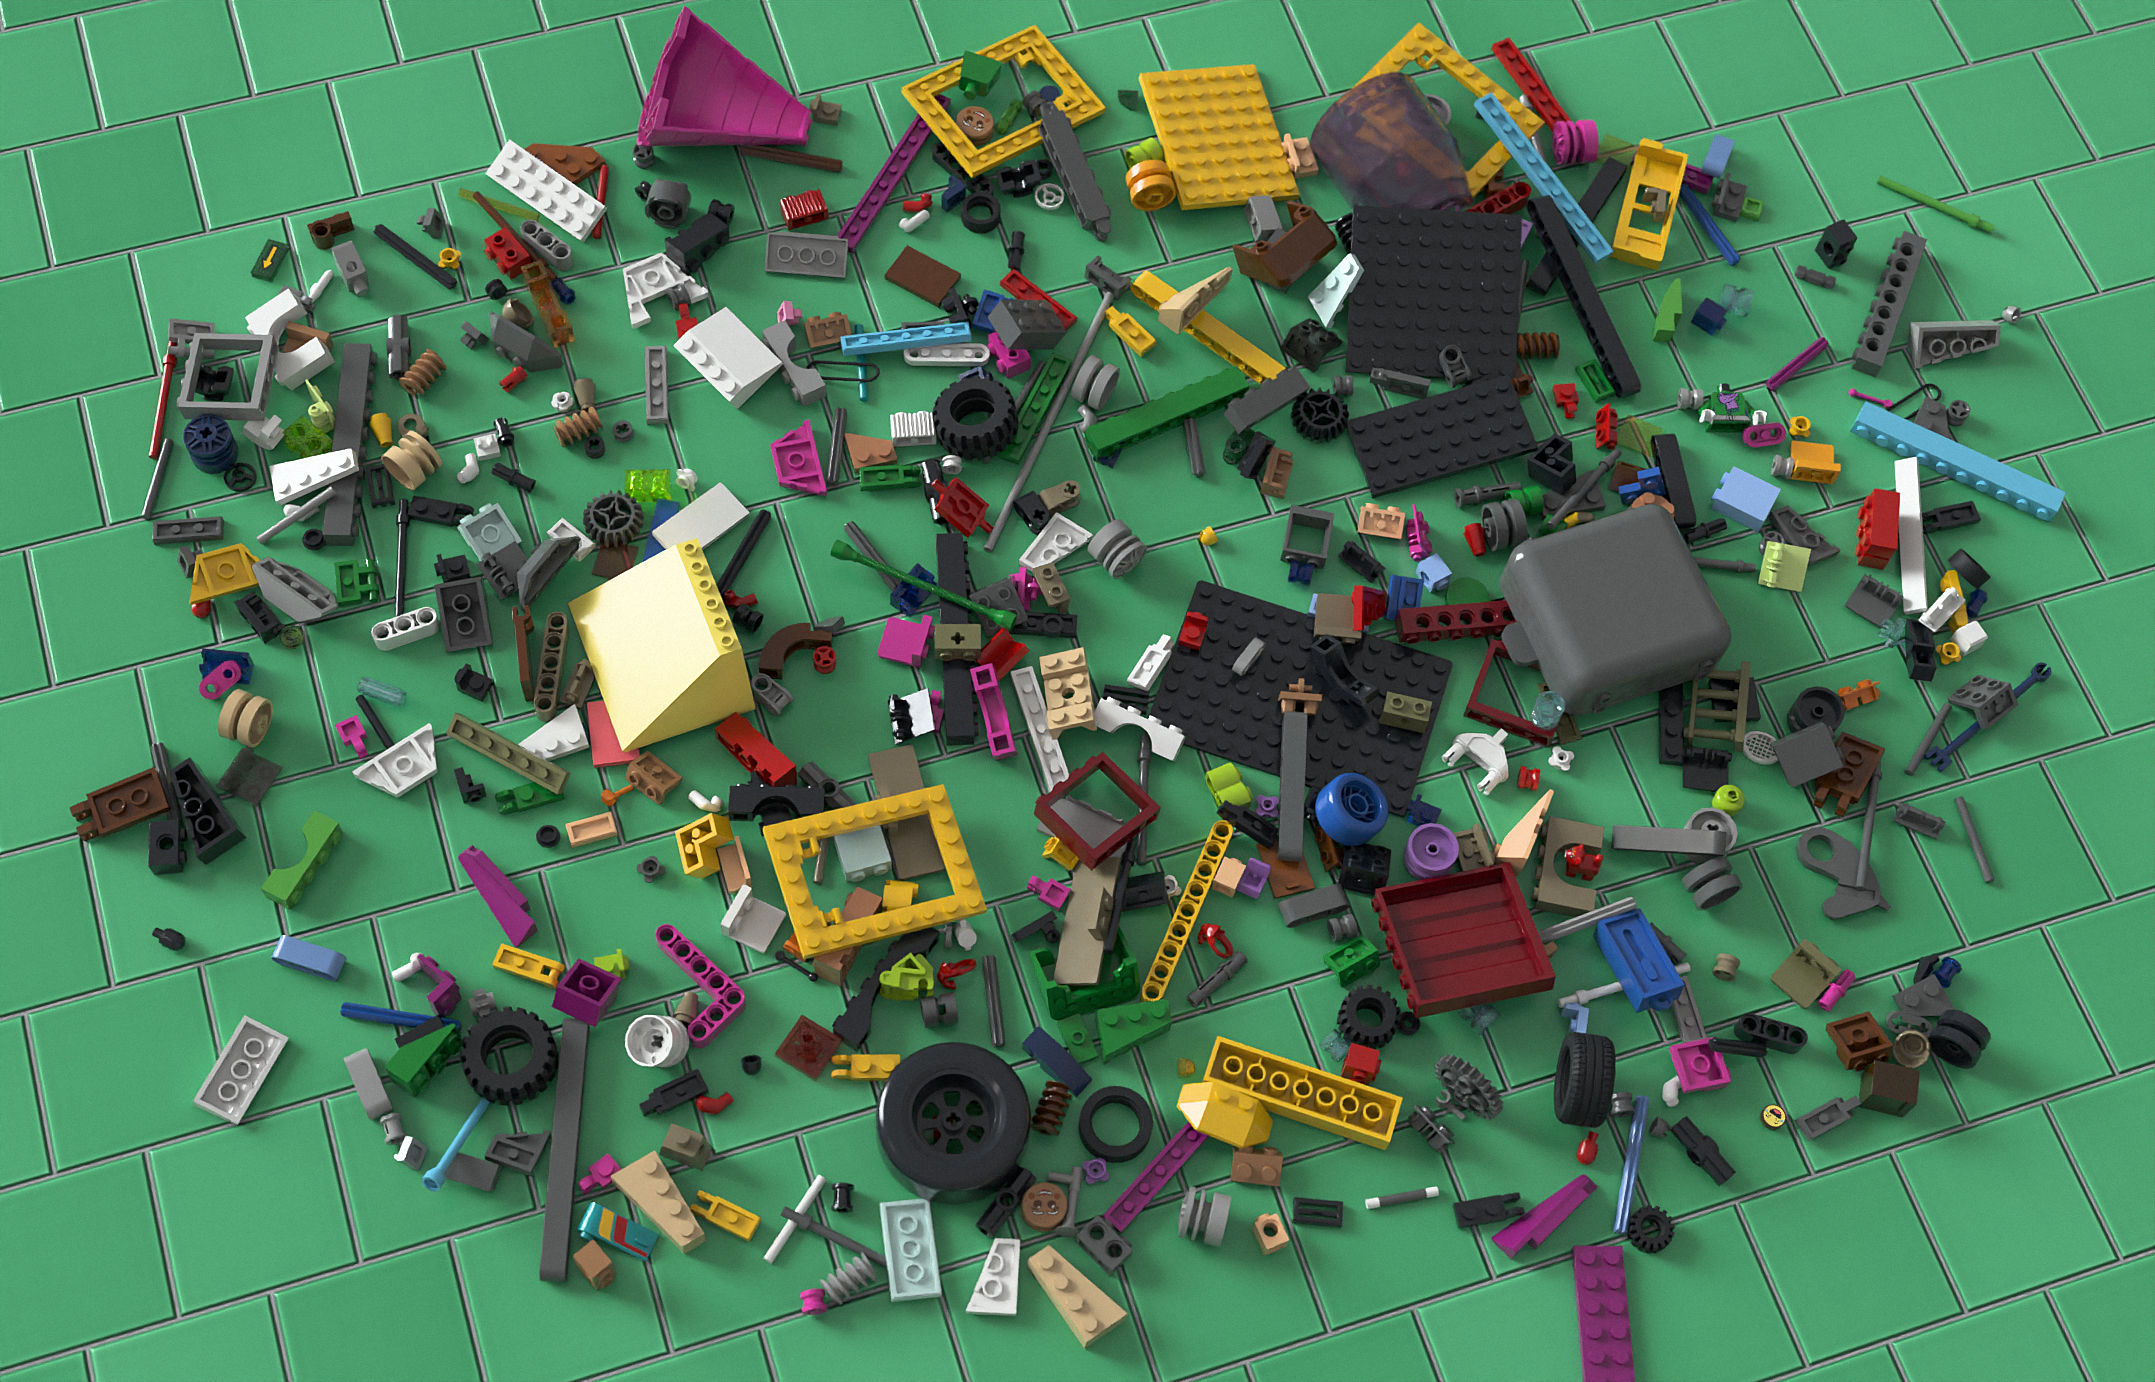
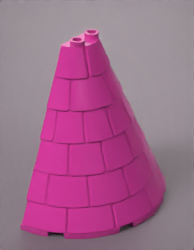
[637,6,812,147]

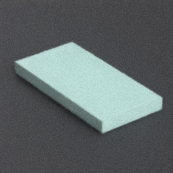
[879,1199,942,1302]

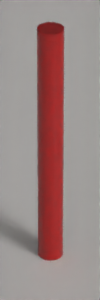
[592,165,609,239]

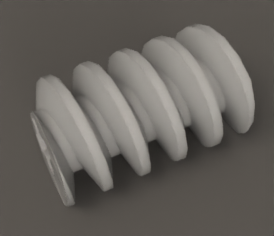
[820,1252,876,1305]

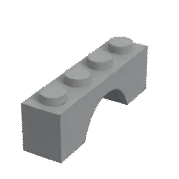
[761,320,826,407]

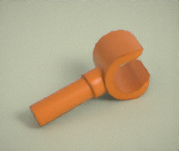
[601,785,634,806]

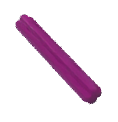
[1766,337,1829,391]

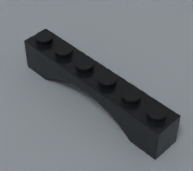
[832,927,940,1052]

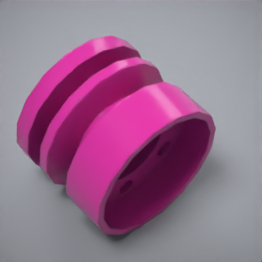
[1552,119,1598,165]

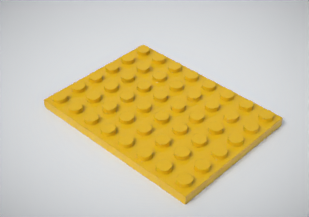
[1139,64,1300,210]

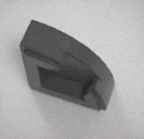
[813,616,845,634]

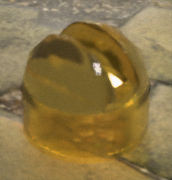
[1177,1058,1195,1078]

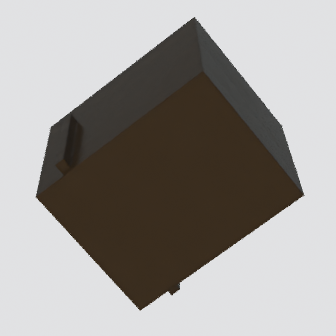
[1858,1060,1920,1117]

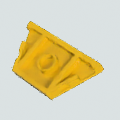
[189,543,260,605]

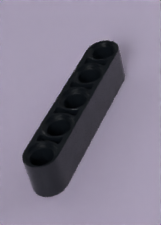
[1650,433,1696,529]

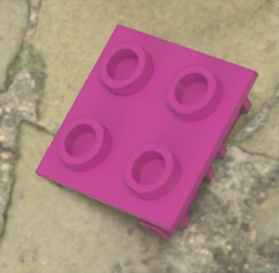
[1406,504,1433,561]

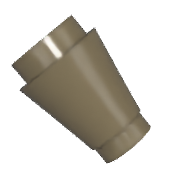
[574,378,595,412]
[673,992,698,1030]

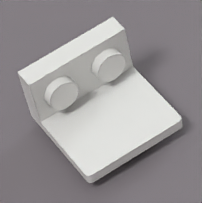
[720,884,786,954]

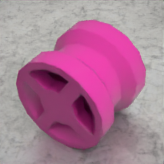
[800,1289,827,1315]

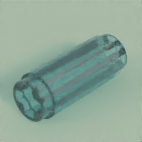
[357,677,407,707]

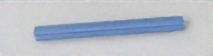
[1613,1095,1649,1234]

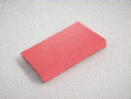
[587,700,640,768]

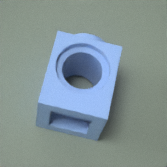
[1415,553,1452,593]

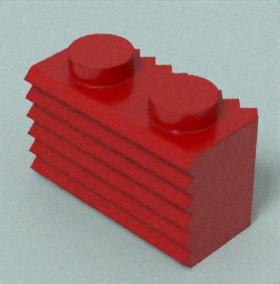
[780,189,828,230]

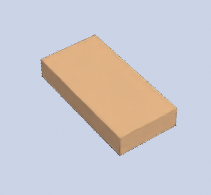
[565,812,618,848]

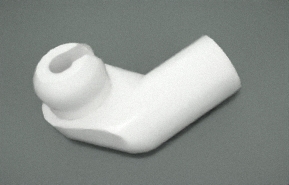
[899,210,930,232]
[1662,1076,1681,1107]

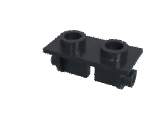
[1338,541,1386,583]

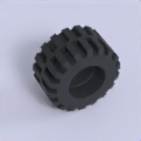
[1337,985,1400,1049]

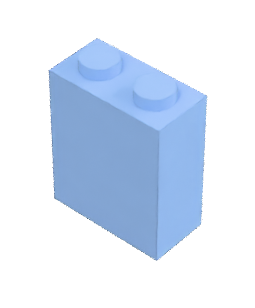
[1711,466,1781,532]

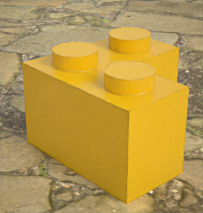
[675,813,734,879]

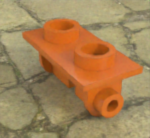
[1837,679,1880,711]

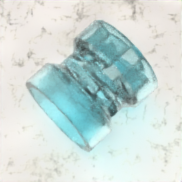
[1319,1029,1351,1063]

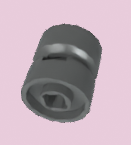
[920,992,958,1028]

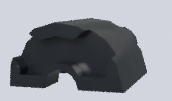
[995,159,1041,198]
[195,365,234,401]

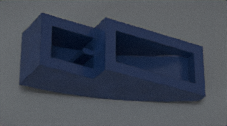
[1022,1025,1092,1098]

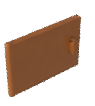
[1256,839,1315,899]

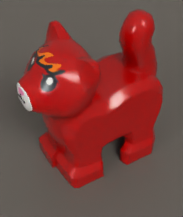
[1565,844,1604,882]

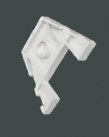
[623,252,709,329]

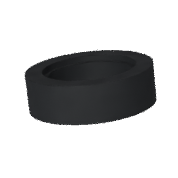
[1079,1086,1153,1163]

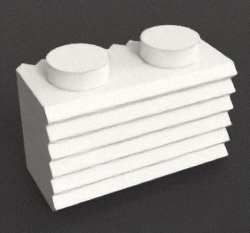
[891,411,936,447]

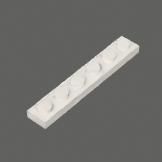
[1010,666,1069,792]

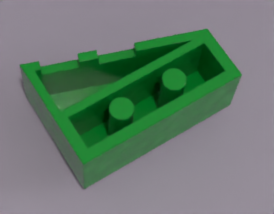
[1095,999,1172,1064]

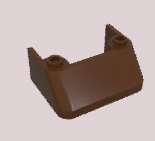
[1232,200,1337,287]

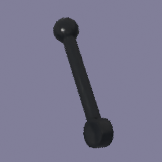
[775,951,818,982]

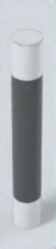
[1365,1186,1439,1209]

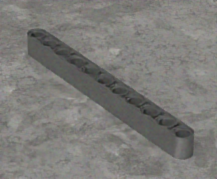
[539,1018,590,1282]

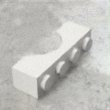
[1095,697,1186,762]

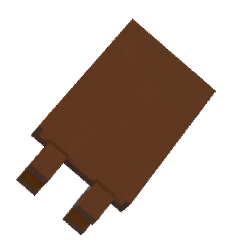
[512,605,535,702]
[1813,731,1885,817]
[69,767,171,842]

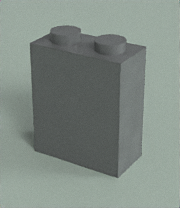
[1771,721,1844,788]

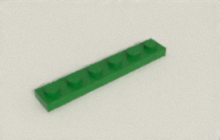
[999,352,1072,465]

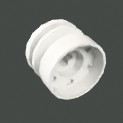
[625,1015,689,1067]

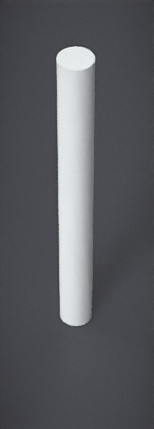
[763,1175,827,1264]

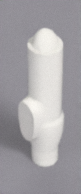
[309,270,333,304]

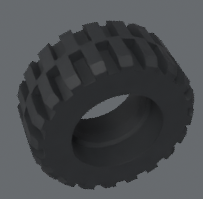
[932,376,1019,461]
[460,1007,558,1106]

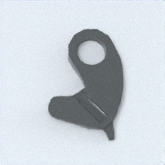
[1796,827,1891,920]

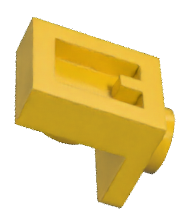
[1042,837,1079,871]

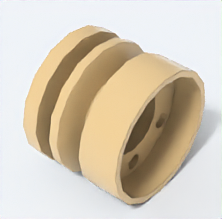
[381,431,443,491]

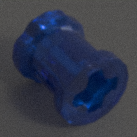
[1931,957,1962,988]

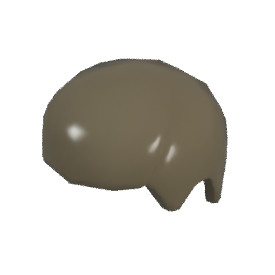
[502,298,533,329]
[1892,1030,1931,1069]

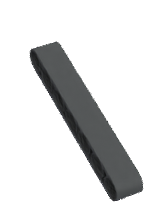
[1277,711,1307,862]

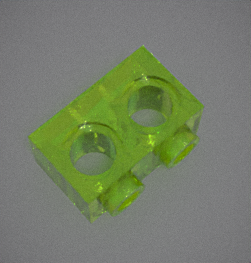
[282,415,333,459]
[624,469,672,502]

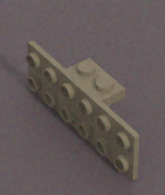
[868,745,945,880]
[1053,857,1121,986]

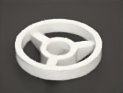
[1035,183,1064,210]

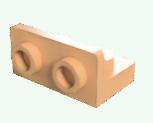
[1281,134,1319,179]
[1357,503,1405,540]

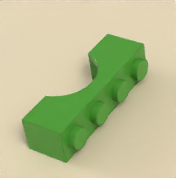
[261,811,343,910]

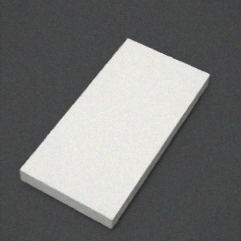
[652,482,750,550]

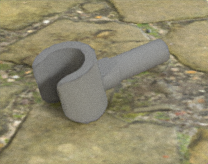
[1436,1090,1466,1120]

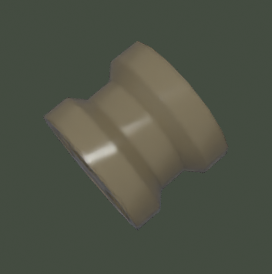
[1712,954,1740,981]

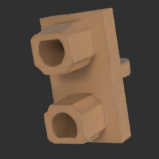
[1278,678,1322,716]

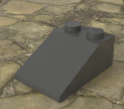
[434,577,493,652]

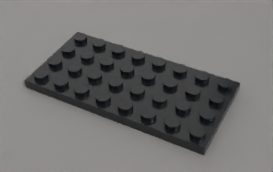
[1346,374,1538,498]

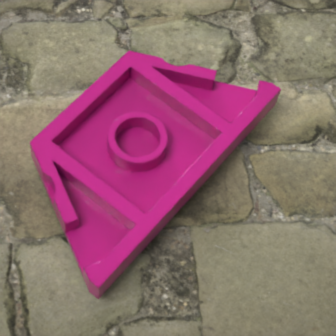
[770,420,827,496]

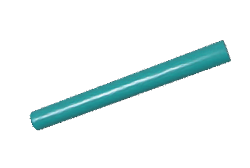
[855,324,868,402]

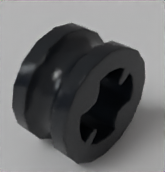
[1036,159,1053,180]
[635,181,651,202]
[485,279,507,300]
[584,436,605,459]

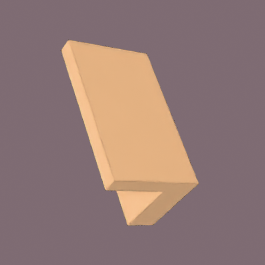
[717,836,752,894]

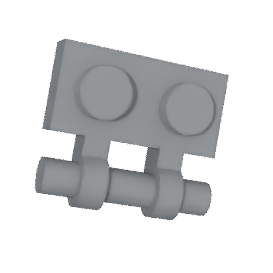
[168,318,215,360]

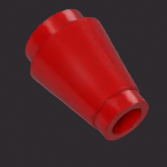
[1463,523,1486,557]

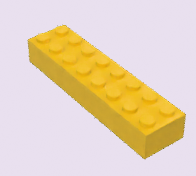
[1202,1036,1403,1150]

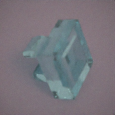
[1878,617,1906,648]

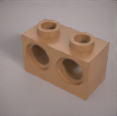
[573,1240,617,1291]

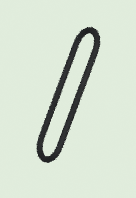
[806,360,880,382]
[1886,383,1941,420]

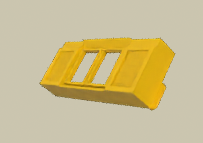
[1609,138,1688,270]

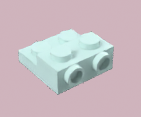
[458,503,522,561]

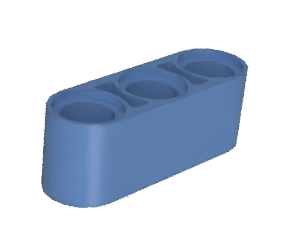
[1700,134,1735,179]
[271,935,346,981]

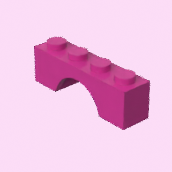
[970,663,1018,761]

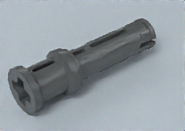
[1454,481,1522,508]

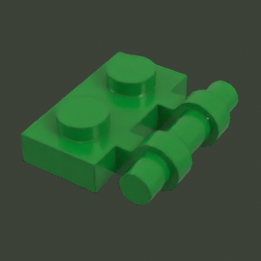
[334,559,380,607]

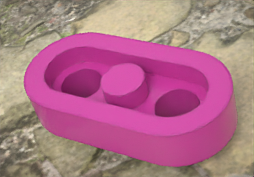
[1742,422,1786,447]
[199,660,242,699]

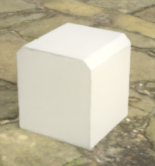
[1950,621,1988,656]

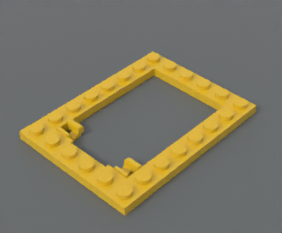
[1342,22,1544,202]
[901,25,1106,178]
[763,784,987,959]

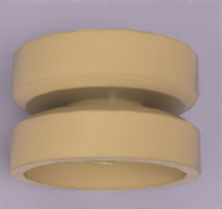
[218,689,273,748]

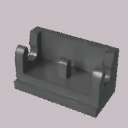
[1085,255,1132,301]
[444,1152,504,1192]

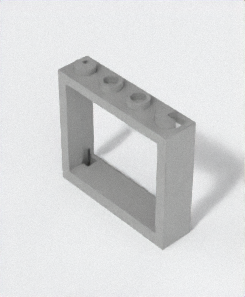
[177,333,279,421]

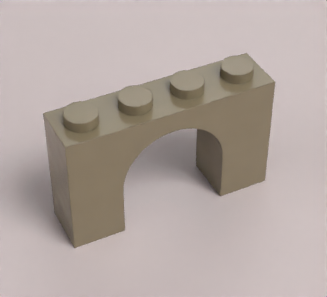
[1531,816,1604,917]

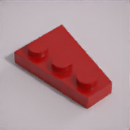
[1351,585,1387,631]

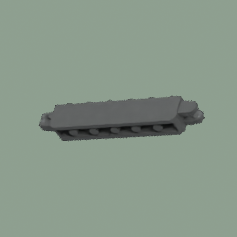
[1038,101,1111,242]

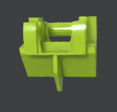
[880,953,934,1002]

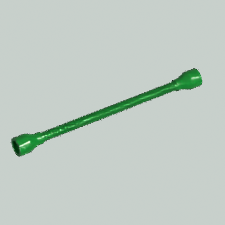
[830,539,1018,631]

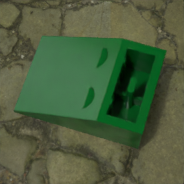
[385,1023,462,1098]

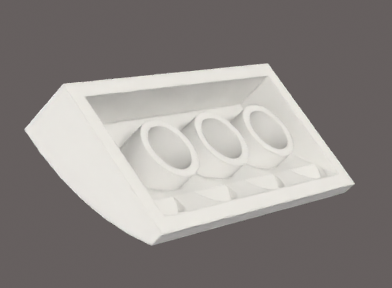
[193,1015,289,1125]

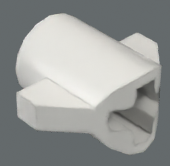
[953,919,977,951]

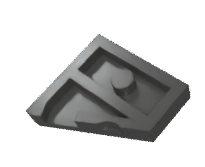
[1892,974,1955,1017]
[485,1130,551,1176]

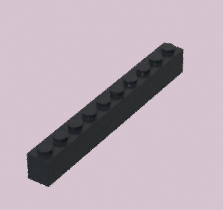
[936,533,979,746]

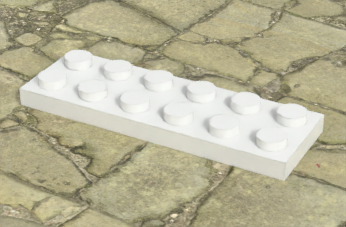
[486,139,607,243]

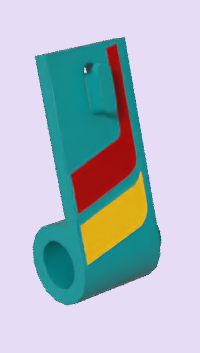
[577,1202,659,1262]

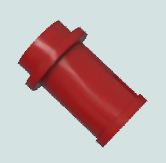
[499,366,528,393]

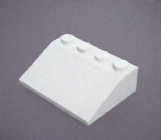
[673,307,783,409]

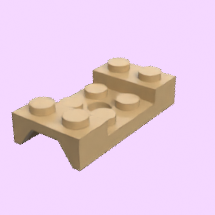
[1039,647,1097,740]

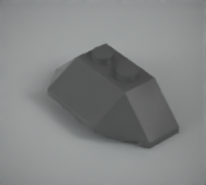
[489,311,563,372]
[516,536,582,613]

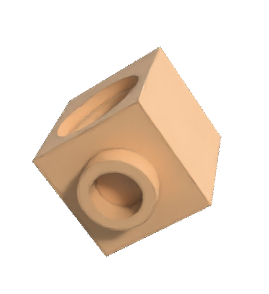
[1211,857,1246,898]
[1252,1213,1289,1256]

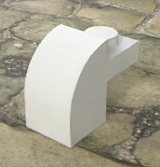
[241,415,286,450]

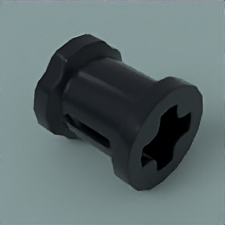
[831,1183,854,1213]

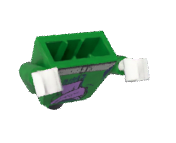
[1698,383,1767,433]

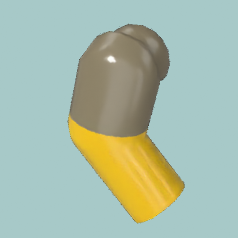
[1563,512,1595,529]

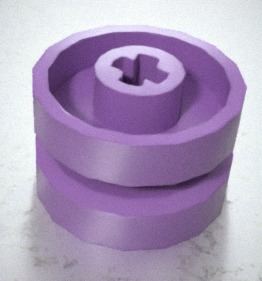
[1403,823,1459,880]

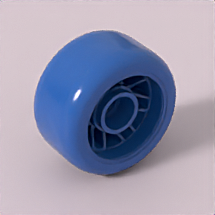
[1315,773,1389,846]

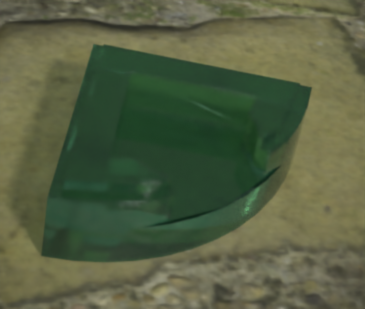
[1117,90,1138,112]

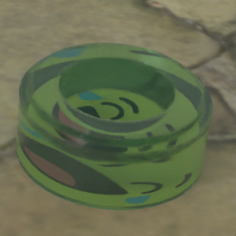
[279,625,304,649]

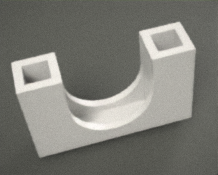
[245,288,335,391]

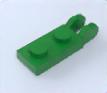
[859,464,922,491]
[495,782,565,815]

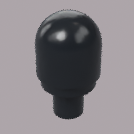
[152,928,185,951]

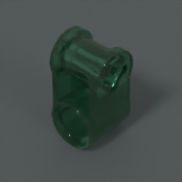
[1223,428,1256,465]

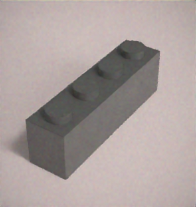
[1224,367,1310,434]

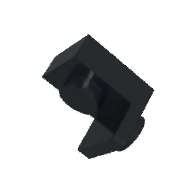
[434,554,471,583]
[454,663,494,702]
[454,767,487,803]

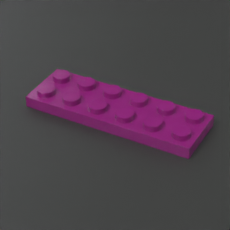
[1572,1246,1635,1382]

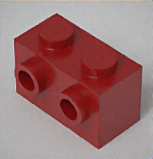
[484,227,532,280]
[1340,1043,1382,1086]

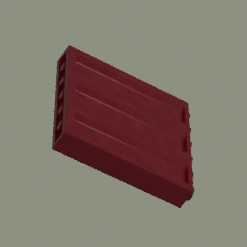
[1371,862,1556,1018]

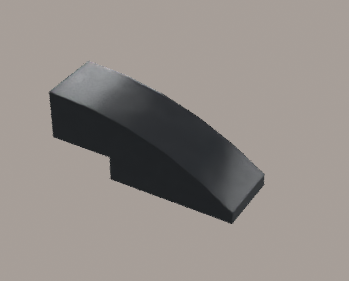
[1905,618,1937,682]

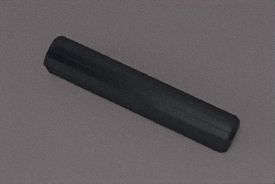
[1708,1037,1768,1058]

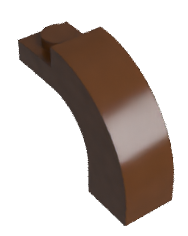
[759,623,833,680]

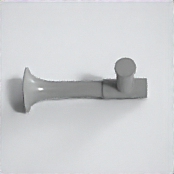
[1048,1167,1083,1237]

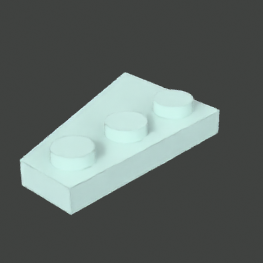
[1308,254,1364,329]

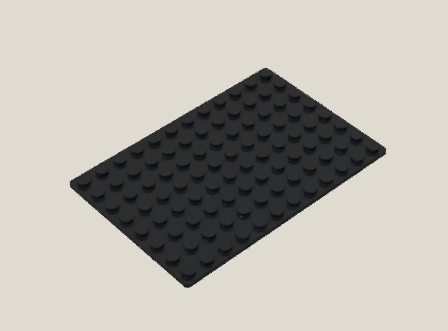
[1145,580,1453,817]

